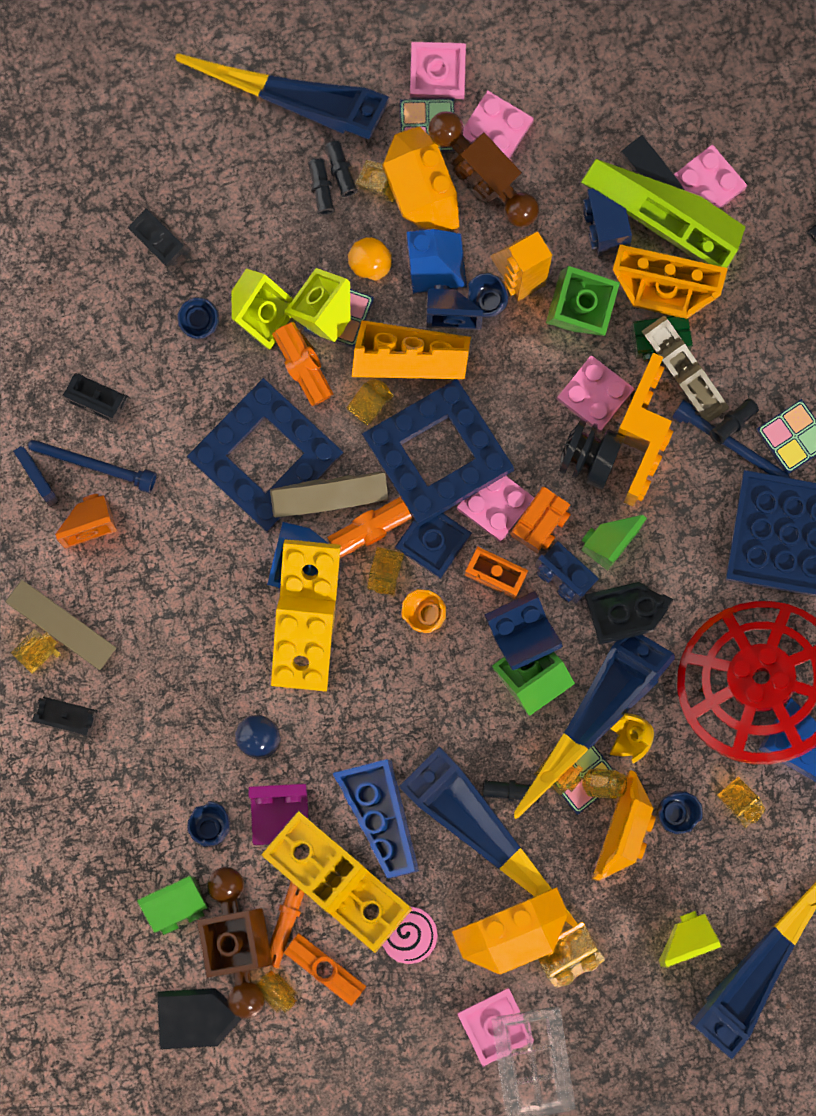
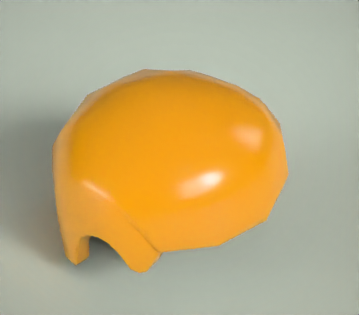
[348,237,392,281]
[401,589,446,633]

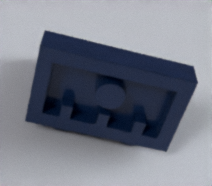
[535,541,599,604]
[484,591,563,670]

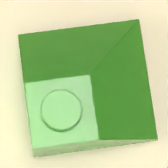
[581,515,647,571]

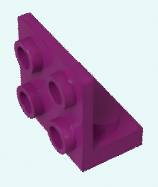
[249,784,309,845]

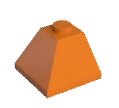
[55,494,117,549]

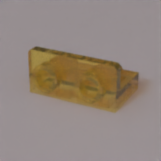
[538,922,605,988]

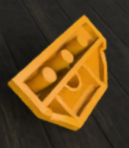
[382,126,459,232]
[613,244,728,319]
[592,770,656,881]
[452,887,568,975]

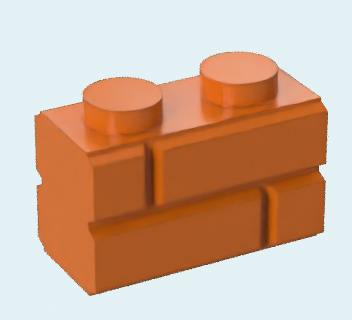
[510,486,571,554]
[465,546,529,600]

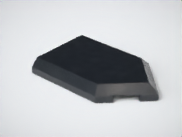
[585,582,673,645]
[157,988,242,1050]

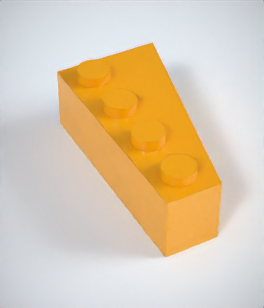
[490,231,552,301]
[352,320,471,379]

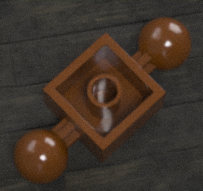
[428,111,539,228]
[197,867,273,1019]

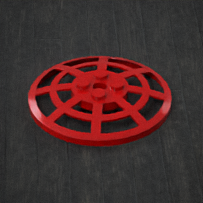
[677,601,816,764]

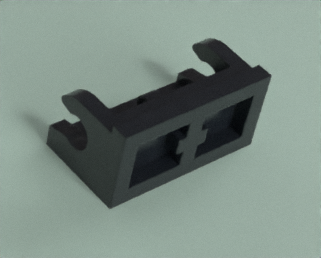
[127,208,191,266]
[63,373,129,424]
[32,696,98,738]

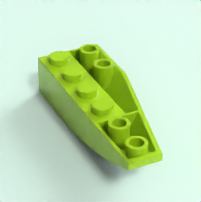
[580,159,746,268]

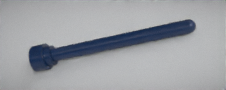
[671,399,790,478]
[27,440,157,494]

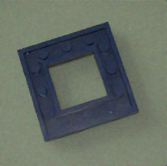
[186,378,344,533]
[362,379,514,527]

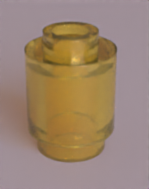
[582,768,627,799]
[257,970,297,1013]

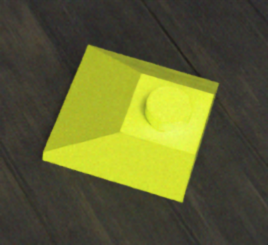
[284,268,351,342]
[231,269,293,349]
[659,911,721,967]

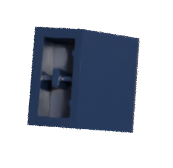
[583,188,632,257]

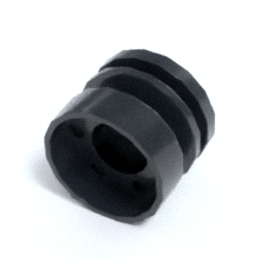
[559,418,625,490]

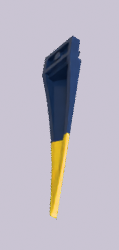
[175,54,389,140]
[514,635,675,819]
[399,747,580,930]
[690,882,816,1060]

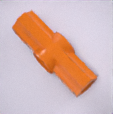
[272,322,334,406]
[327,497,412,558]
[283,933,367,1006]

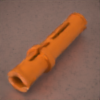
[269,881,305,968]

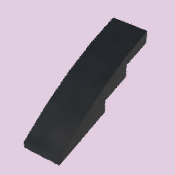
[620,135,685,190]

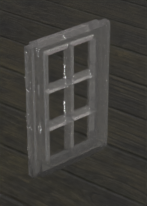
[491,1006,576,1116]

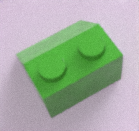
[546,266,620,336]
[492,652,575,716]
[137,876,209,935]

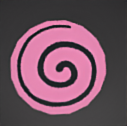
[382,906,438,964]

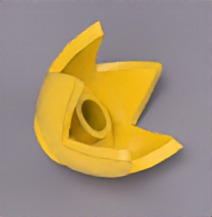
[610,713,654,764]

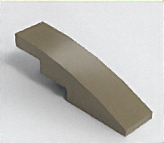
[642,315,730,422]
[270,471,388,518]
[5,579,116,670]

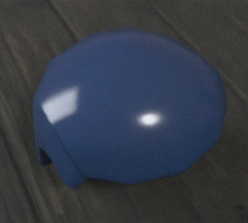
[467,273,509,318]
[177,297,219,339]
[235,715,281,760]
[657,791,703,834]
[187,801,230,847]

